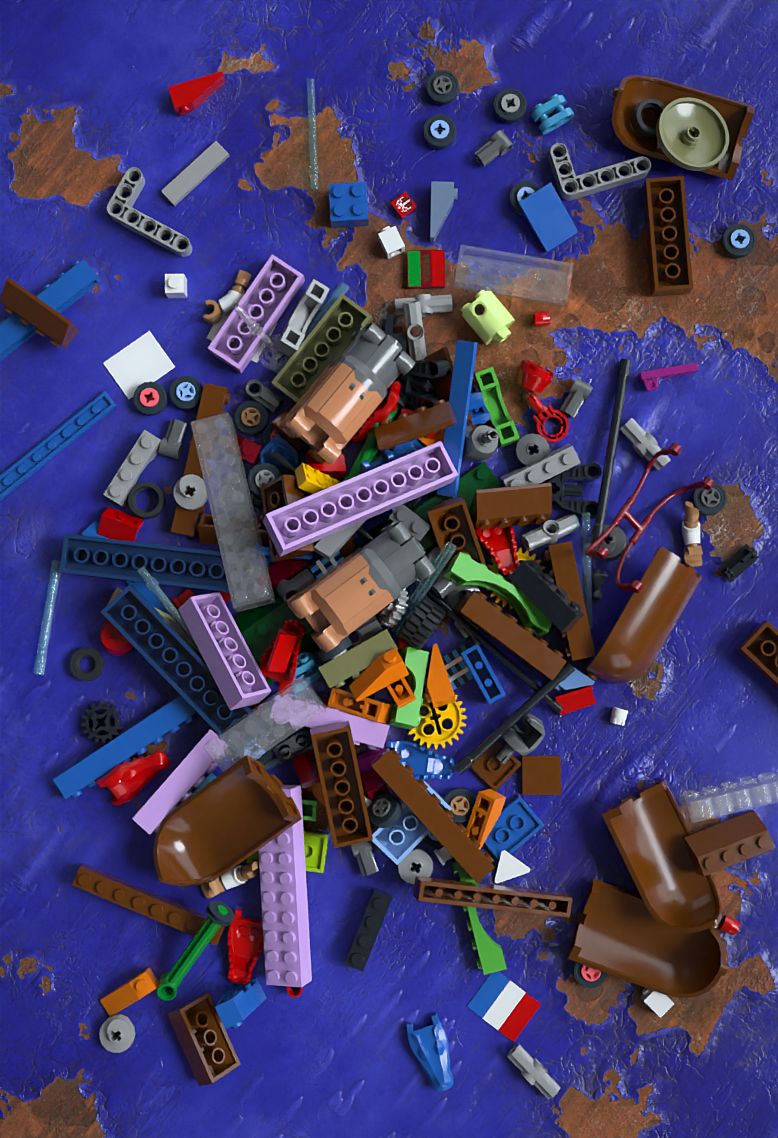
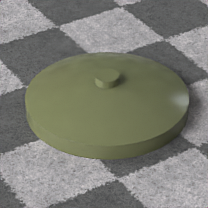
[656,97,729,171]

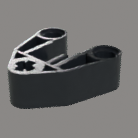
[394,360,451,409]
[548,463,602,520]

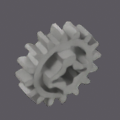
[378,589,408,628]

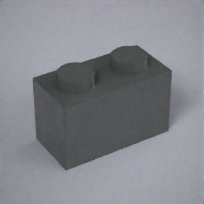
[388,504,431,543]

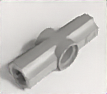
[395,294,453,317]
[403,301,427,361]
[620,418,671,471]
[521,513,580,551]
[507,1043,560,1100]

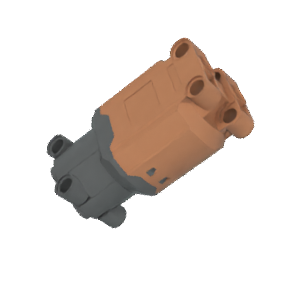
[277,322,415,464]
[286,521,436,652]

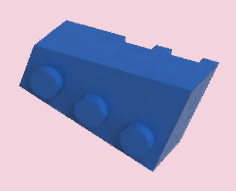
[215,977,267,1029]

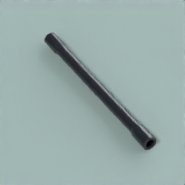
[454,661,575,775]

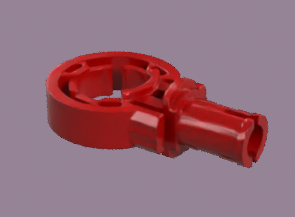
[525,392,569,443]

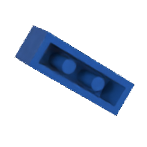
[459,644,506,704]

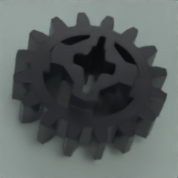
[81,701,124,743]

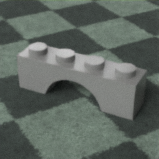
[274,279,330,358]
[103,430,162,507]
[500,443,581,487]

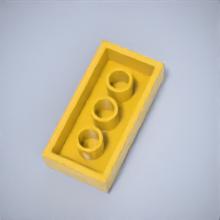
[295,463,339,494]

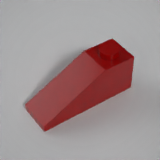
[168,71,225,115]

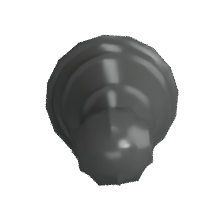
[589,569,608,601]

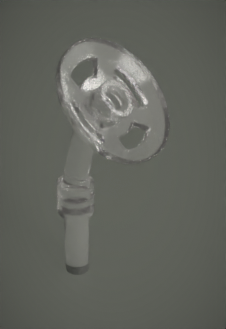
[233,304,293,370]

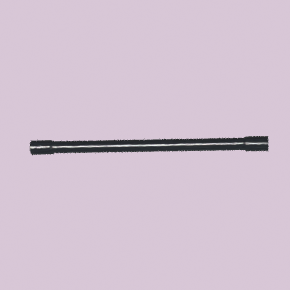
[591,359,632,545]

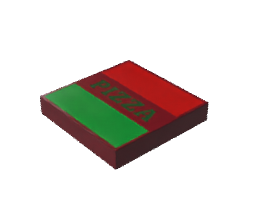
[407,250,445,289]
[292,749,321,789]

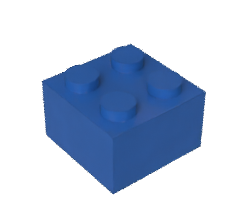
[329,182,369,228]

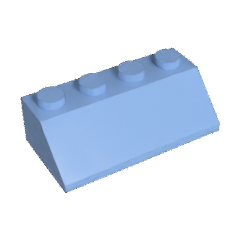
[371,779,452,865]

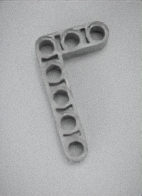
[549,143,651,201]
[107,167,192,257]

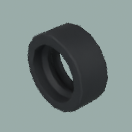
[630,98,665,138]
[128,482,166,519]

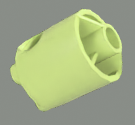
[461,290,515,345]

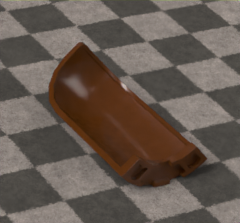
[612,75,755,181]
[583,546,702,684]
[153,755,302,886]
[602,779,722,934]
[568,879,728,998]

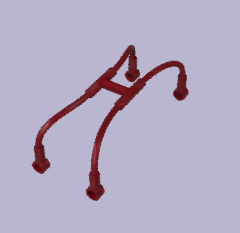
[584,443,715,593]

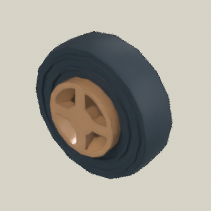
[234,401,268,435]
[443,788,476,823]

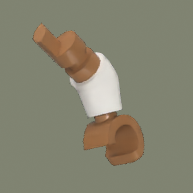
[202,270,251,325]
[682,501,703,567]
[201,861,259,899]

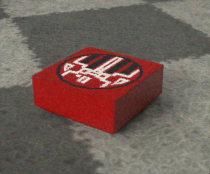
[390,192,417,219]

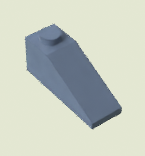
[430,181,458,243]

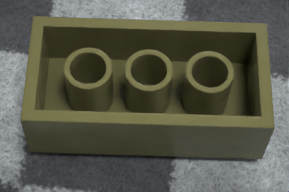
[318,629,398,689]

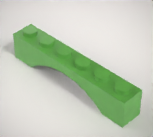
[443,552,552,637]
[452,859,507,975]

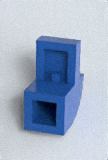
[469,385,491,425]

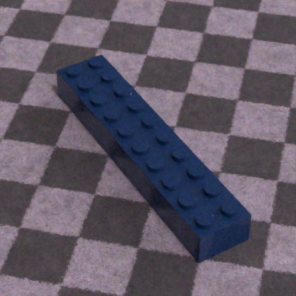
[59,534,259,596]
[101,585,267,754]

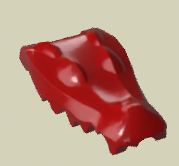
[351,381,401,442]
[475,526,520,575]
[259,619,305,695]
[96,749,170,806]
[228,908,264,984]

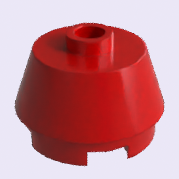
[516,359,554,393]
[99,620,134,655]

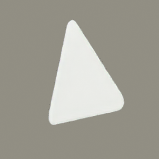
[495,850,530,883]

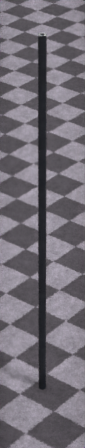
[271,450,564,714]

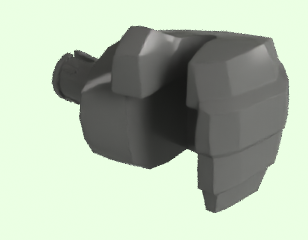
[462,425,499,461]
[496,713,545,764]

